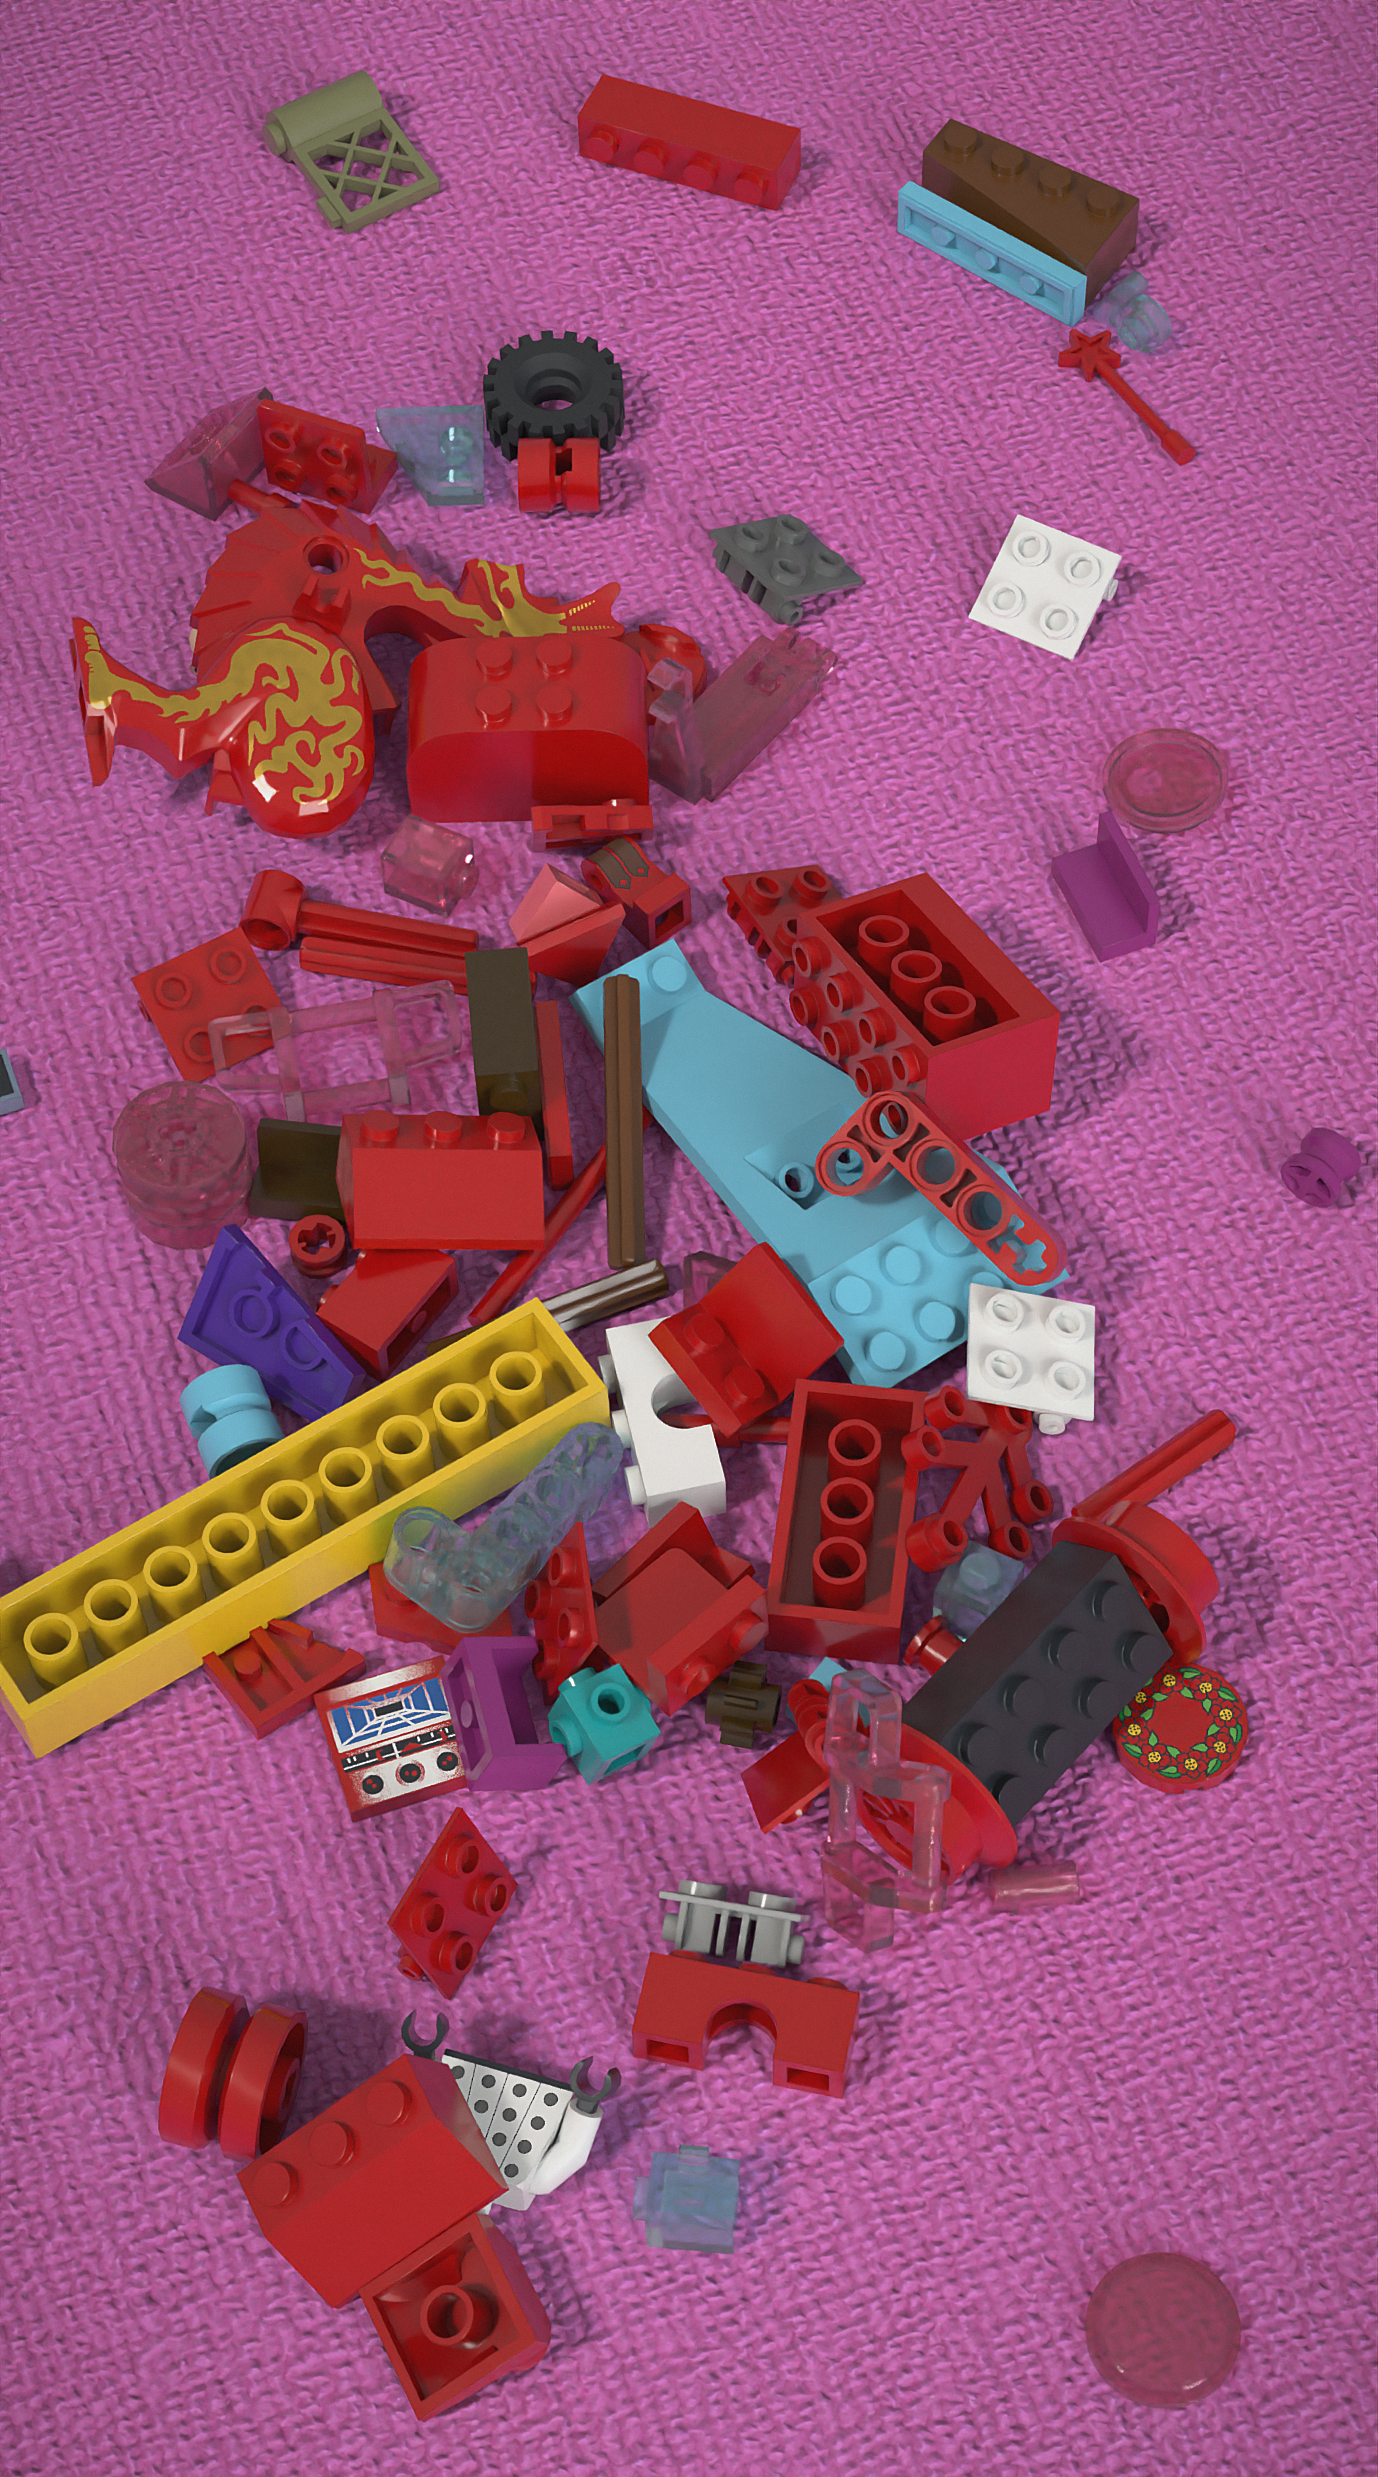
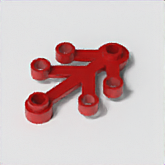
[901,1385,1054,1573]

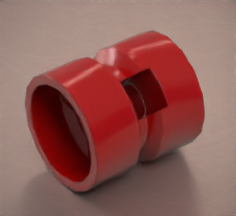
[518,437,601,513]

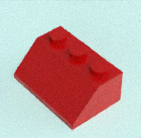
[335,1110,545,1250]
[236,2053,509,2309]

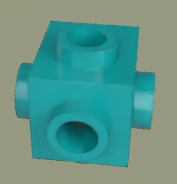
[547,1663,661,1786]

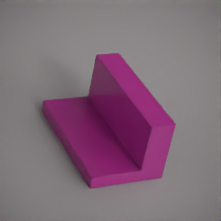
[1051,810,1161,963]

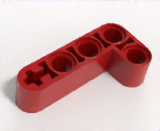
[815,1090,1068,1286]

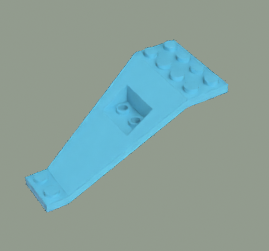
[568,938,1070,1388]

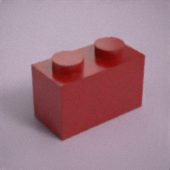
[315,1249,459,1383]

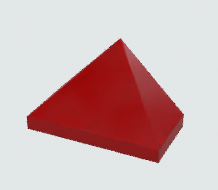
[504,899,626,987]

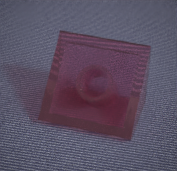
[143,387,274,522]

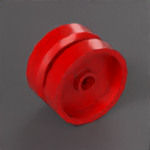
[158,1986,308,2164]

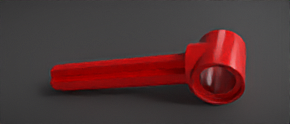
[238,870,479,958]

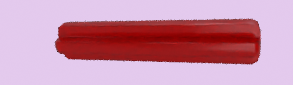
[1071,1409,1237,1521]

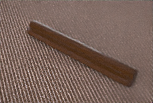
[426,1258,669,1358]

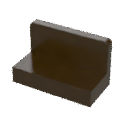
[248,1118,347,1226]

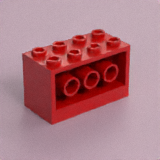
[789,872,1061,1152]

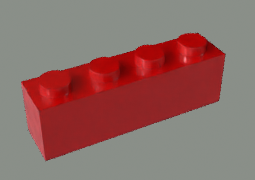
[577,74,801,212]

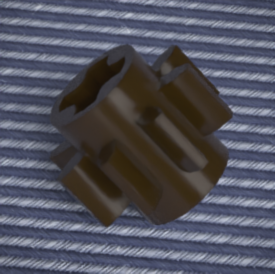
[705,1660,782,1750]

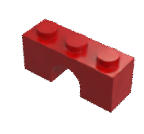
[632,1950,860,2099]

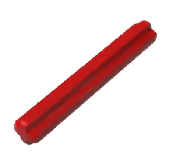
[299,935,538,1002]

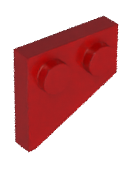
[531,798,654,852]

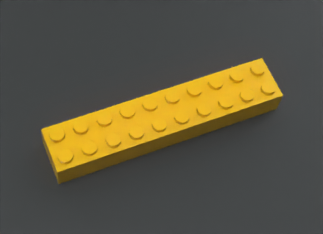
[0,1297,612,1760]

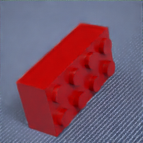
[764,1378,928,1665]

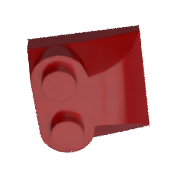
[358,2211,551,2422]

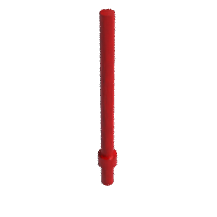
[467,1103,655,1326]

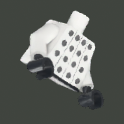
[401,2009,622,2215]

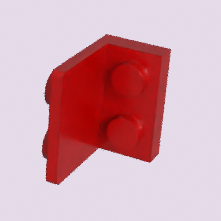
[257,398,398,515]
[647,1242,844,1439]

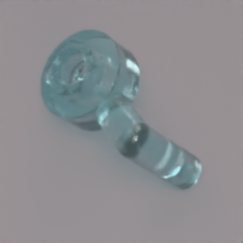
[1093,271,1172,353]

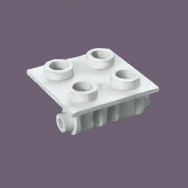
[968,514,1122,661]
[966,1283,1095,1435]

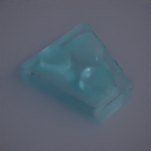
[375,405,485,506]

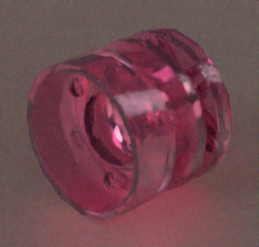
[112,1081,255,1250]

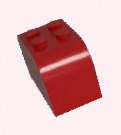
[406,635,650,824]

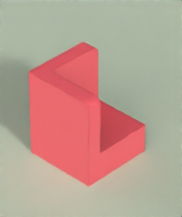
[509,863,604,941]

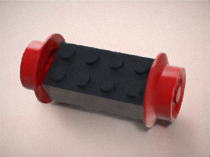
[847,1501,1219,1887]

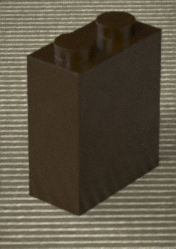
[464,947,545,1141]

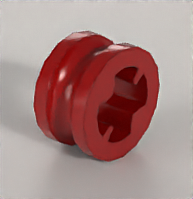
[288,1214,348,1280]

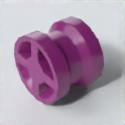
[1280,1127,1361,1208]

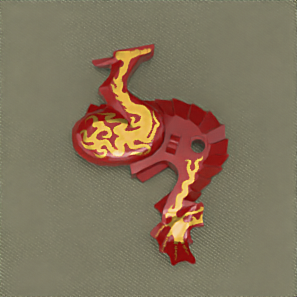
[68,499,625,840]

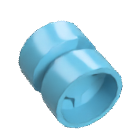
[179,1364,285,1480]

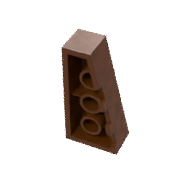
[922,118,1140,311]

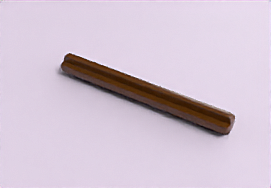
[603,974,645,1271]

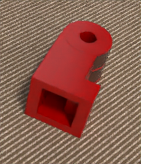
[580,835,692,951]

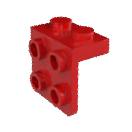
[594,1548,769,1717]

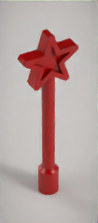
[1058,329,1195,465]

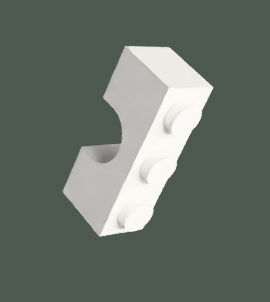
[597,1316,726,1528]

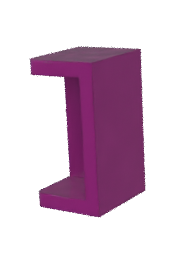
[440,1636,567,1792]

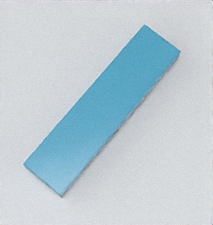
[897,181,1087,327]

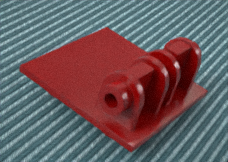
[722,864,843,989]
[131,926,297,1088]
[524,1521,605,1706]
[740,1679,877,1834]
[386,1807,518,2000]

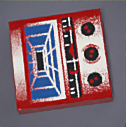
[313,1655,468,1823]

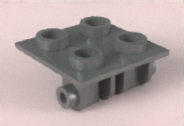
[709,514,863,626]

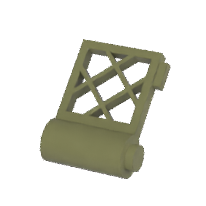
[262,70,440,234]

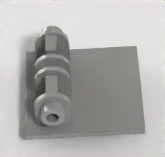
[659,1879,811,1969]

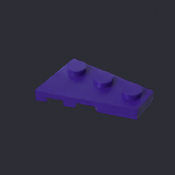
[177,1223,366,1422]

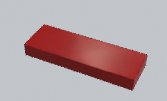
[533,1000,574,1191]

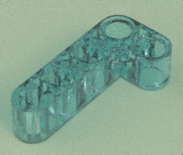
[383,1422,624,1633]

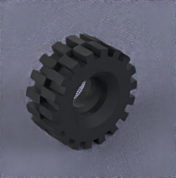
[483,330,625,462]

